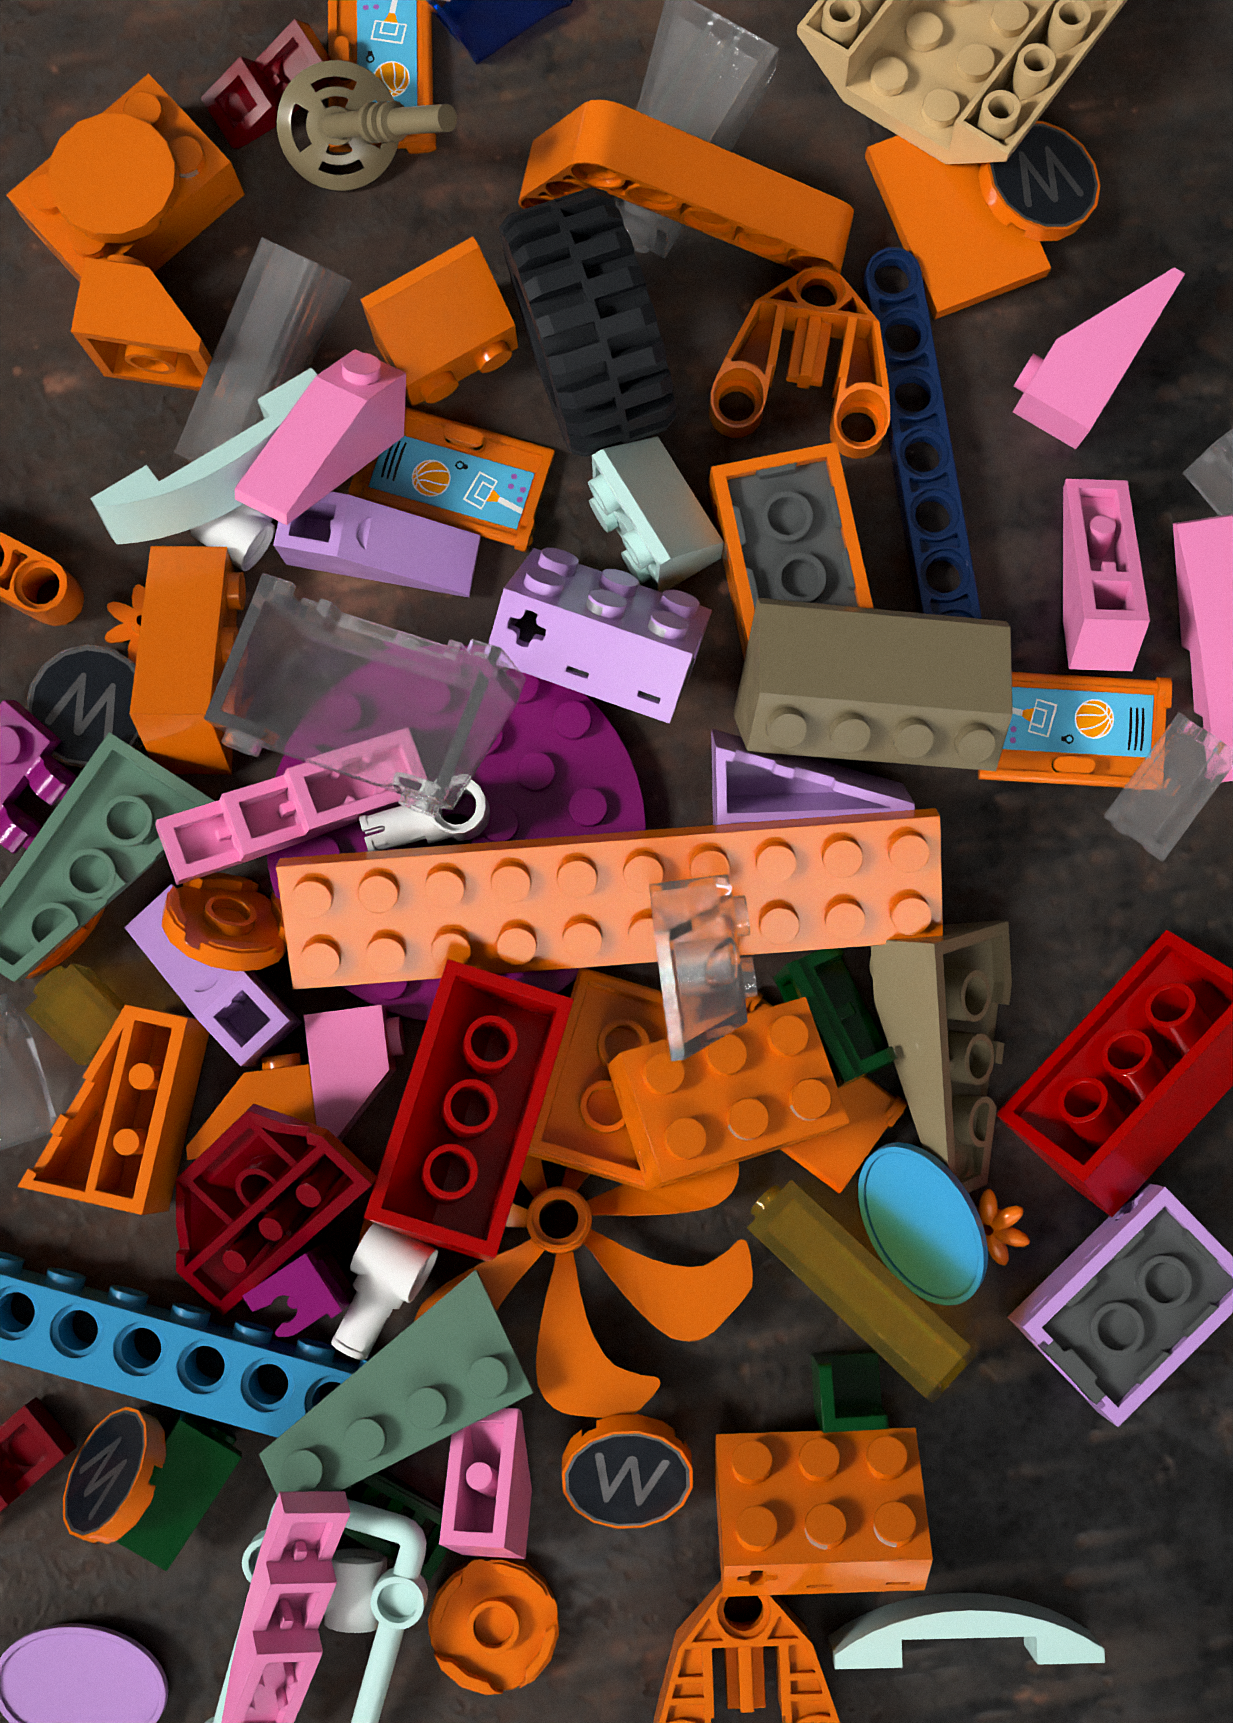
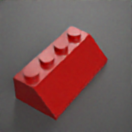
[996,930,1233,1217]
[364,959,574,1262]

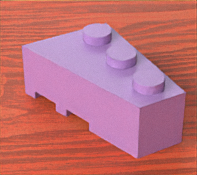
[711,728,915,825]

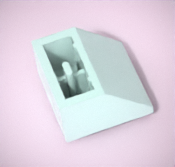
[588,436,724,593]

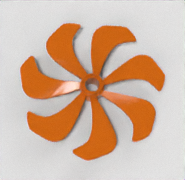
[358,1155,753,1418]

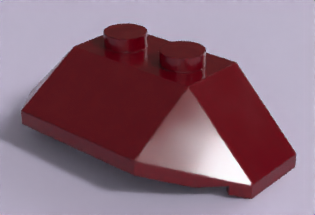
[176,1103,378,1316]

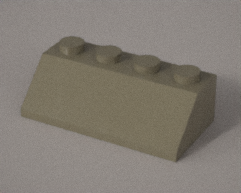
[733,598,1013,771]

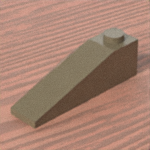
[869,920,1012,1193]

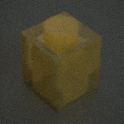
[25,964,126,1065]

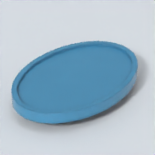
[858,1142,988,1305]

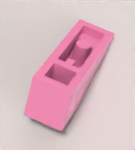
[1013,267,1185,449]
[235,349,406,525]
[1063,479,1150,671]

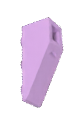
[273,492,481,597]
[124,884,302,1066]

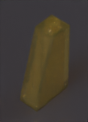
[747,1180,977,1403]

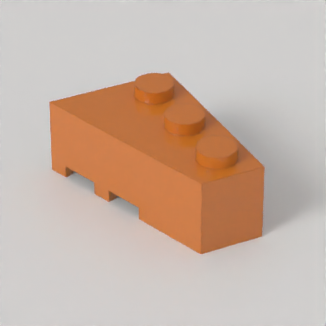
[129,546,246,775]
[17,1005,209,1215]

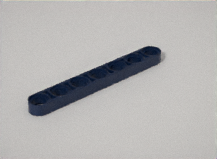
[862,247,982,619]

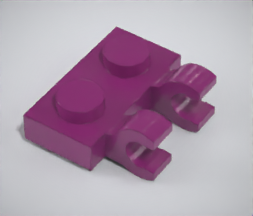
[0,700,77,854]

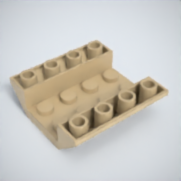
[797,0,1127,164]

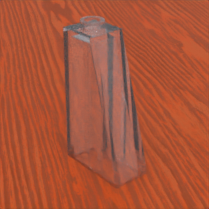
[613,0,779,259]
[174,237,352,462]

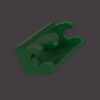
[773,948,898,1089]
[115,1409,242,1572]

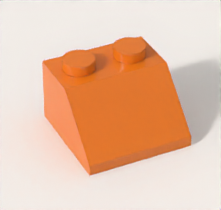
[360,236,519,407]
[71,254,227,395]

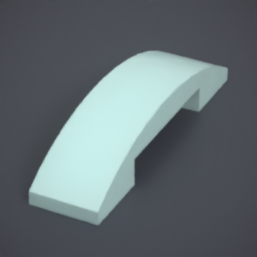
[90,367,317,544]
[828,1593,1105,1669]

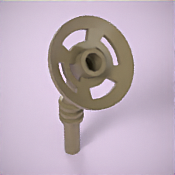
[277,60,457,191]

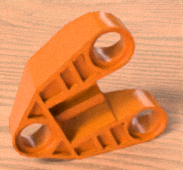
[709,267,890,459]
[653,1581,840,1723]

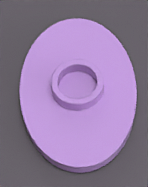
[0,1623,169,1723]

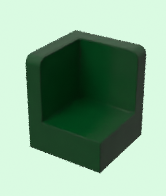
[811,1349,889,1433]

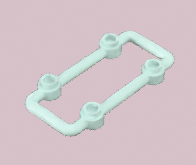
[205,1499,428,1723]

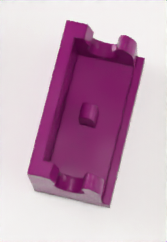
[242,1242,357,1337]

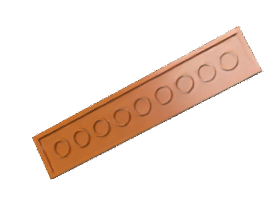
[276,808,943,990]

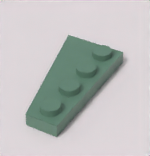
[0,732,215,983]
[259,1269,534,1497]

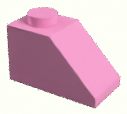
[304,1005,405,1141]
[439,1408,532,1559]

